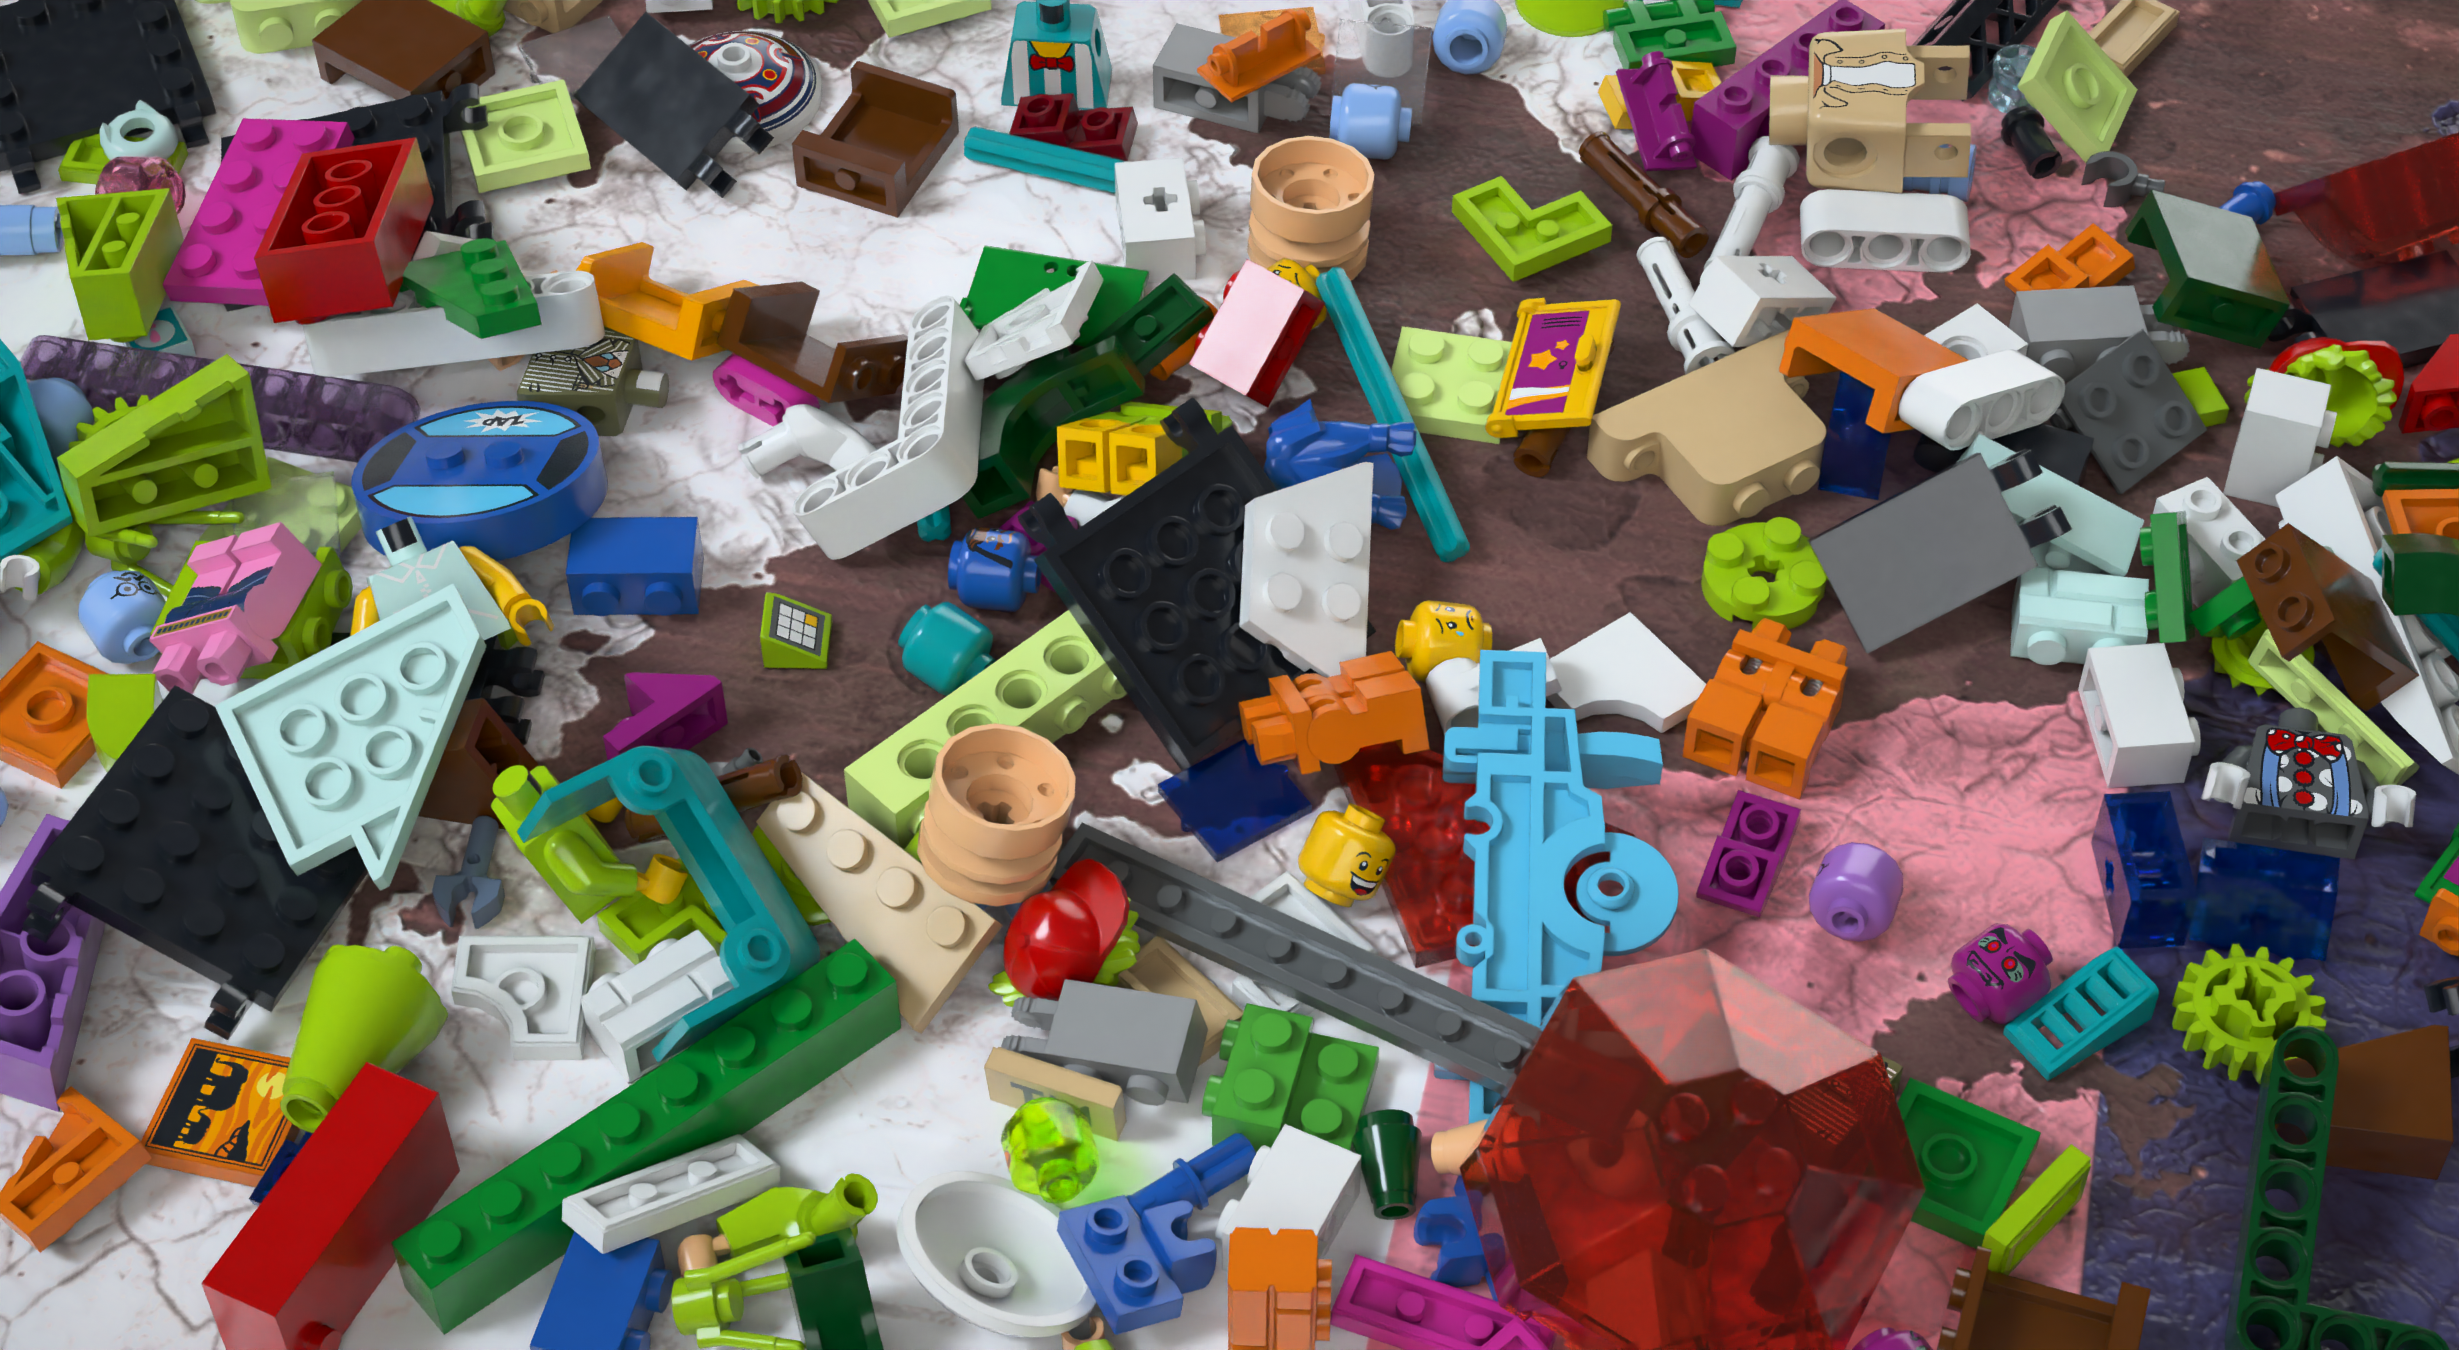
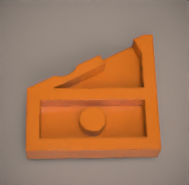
[0,1086,152,1253]

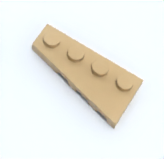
[756,772,1003,1034]

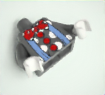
[2201,708,2416,859]

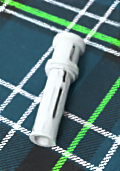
[1704,136,1800,270]
[1637,237,1735,374]

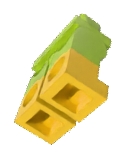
[1057,402,1232,496]

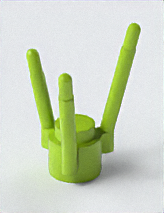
[85,510,245,598]
[671,1231,816,1350]

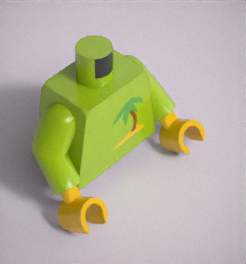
[491,765,688,924]

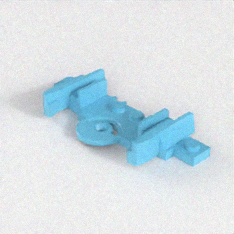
[1434,650,1679,1131]

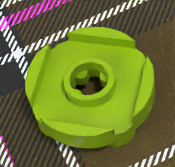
[1701,517,1827,630]

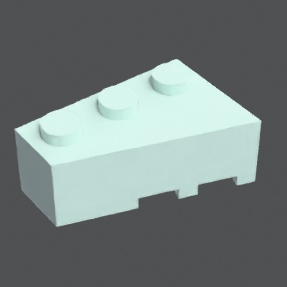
[1957,433,2144,577]

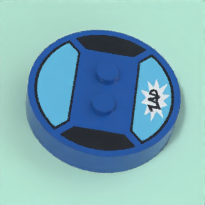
[351,401,608,561]

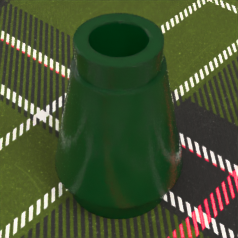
[1352,1109,1422,1220]

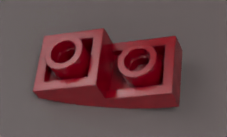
[1009,93,1138,161]

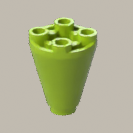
[280,944,448,1133]

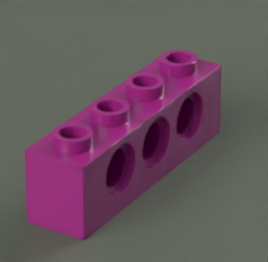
[1691,0,1885,181]

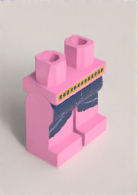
[149,522,322,694]

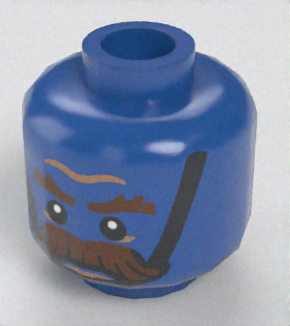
[948,527,1042,612]

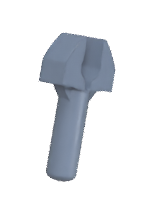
[432,816,505,929]

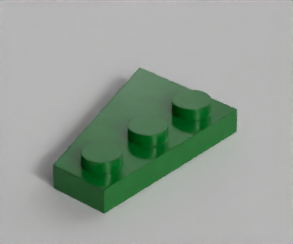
[399,238,542,339]

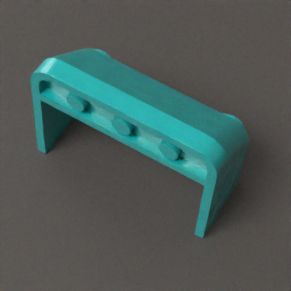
[517,746,820,1063]

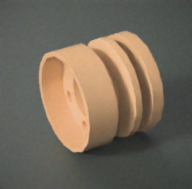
[1247,136,1375,281]
[917,723,1076,907]

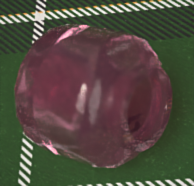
[95,156,186,215]

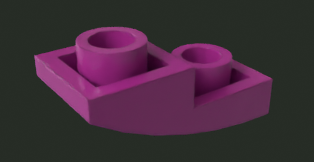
[1696,790,1801,918]

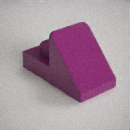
[603,672,728,760]

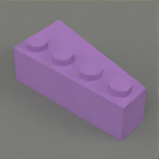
[0,814,106,1112]

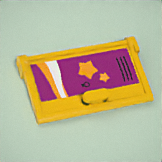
[1485,298,1621,438]

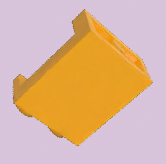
[576,242,760,361]

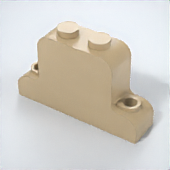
[1587,328,1826,526]

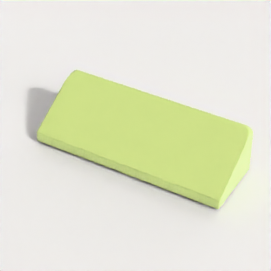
[2248,629,2420,785]

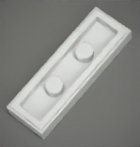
[562,1134,781,1254]

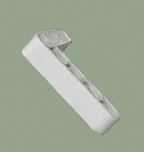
[302,271,605,377]
[792,295,984,560]

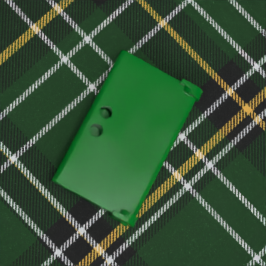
[960,245,1149,346]

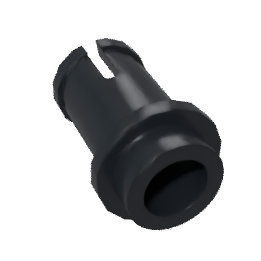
[2001,106,2062,179]

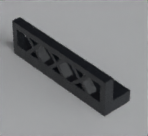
[1913,0,2059,102]

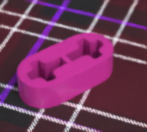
[713,353,820,426]

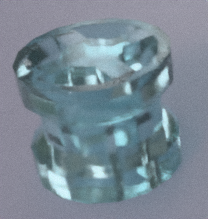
[1987,45,2037,113]

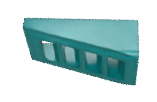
[2003,946,2159,1081]

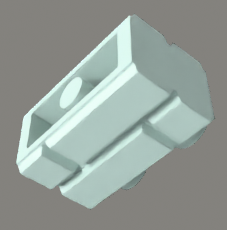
[2010,567,2149,665]

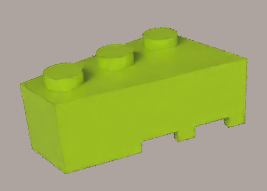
[56,188,184,343]
[57,354,272,537]

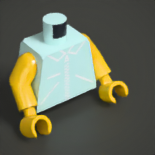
[350,517,554,646]

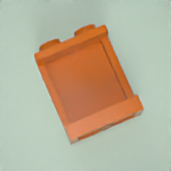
[1779,308,1969,434]

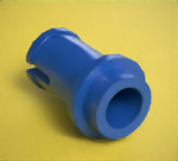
[2219,181,2276,225]

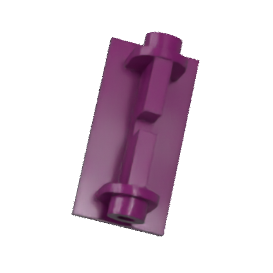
[1616,51,1697,171]

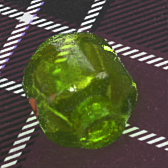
[1001,1097,1100,1204]

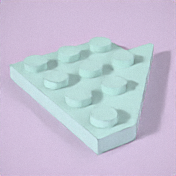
[215,583,486,891]

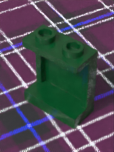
[2125,190,2291,349]

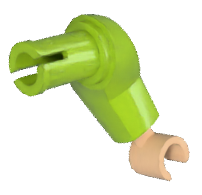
[677,1173,878,1278]

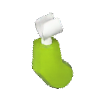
[0,496,85,601]

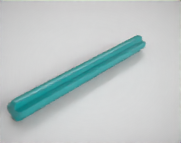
[1316,267,1470,563]

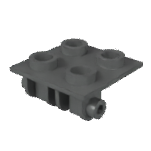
[2049,329,2207,495]

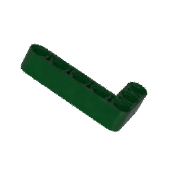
[2224,1026,2450,1350]

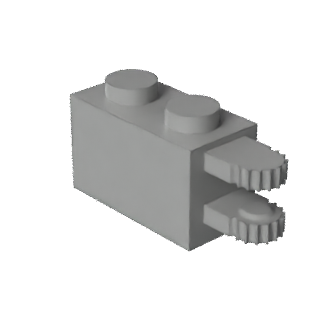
[1153,23,1322,133]
[2009,285,2190,382]
[1001,979,1208,1106]

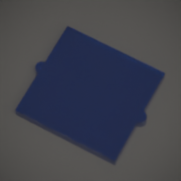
[1158,739,1312,863]

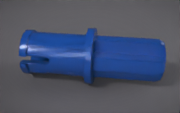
[1125,1133,1256,1220]

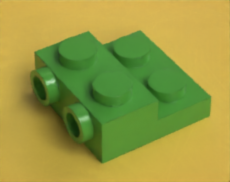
[1202,1003,1379,1153]

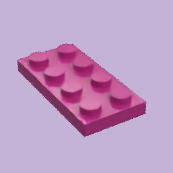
[162,118,355,306]

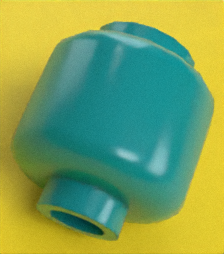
[898,602,996,696]

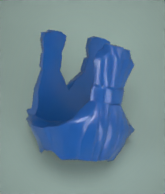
[1263,399,1417,530]

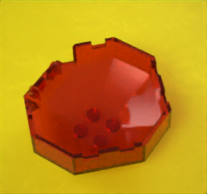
[1459,948,1926,1350]

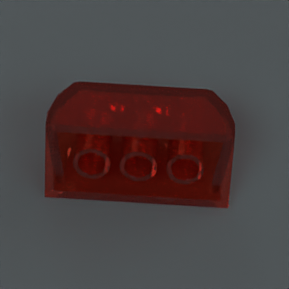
[2274,132,2459,263]

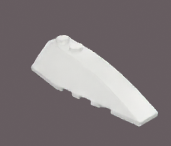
[2275,456,2459,775]

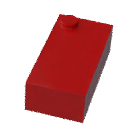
[254,137,434,325]
[201,1062,460,1350]

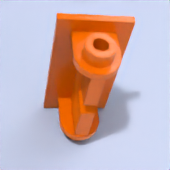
[1197,9,1321,103]

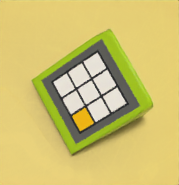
[760,592,833,669]

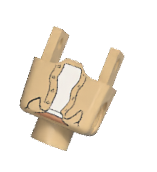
[1769,29,1971,193]

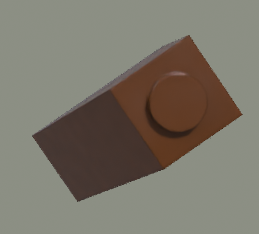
[418,698,540,830]
[2256,1024,2454,1180]

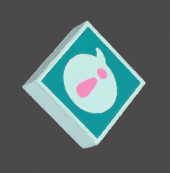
[123,304,196,376]

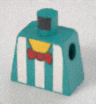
[1001,0,1112,110]

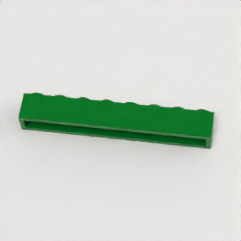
[391,938,901,1335]

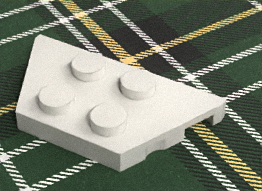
[964,260,1104,381]
[1239,462,1373,678]

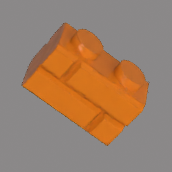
[1228,1227,1332,1350]

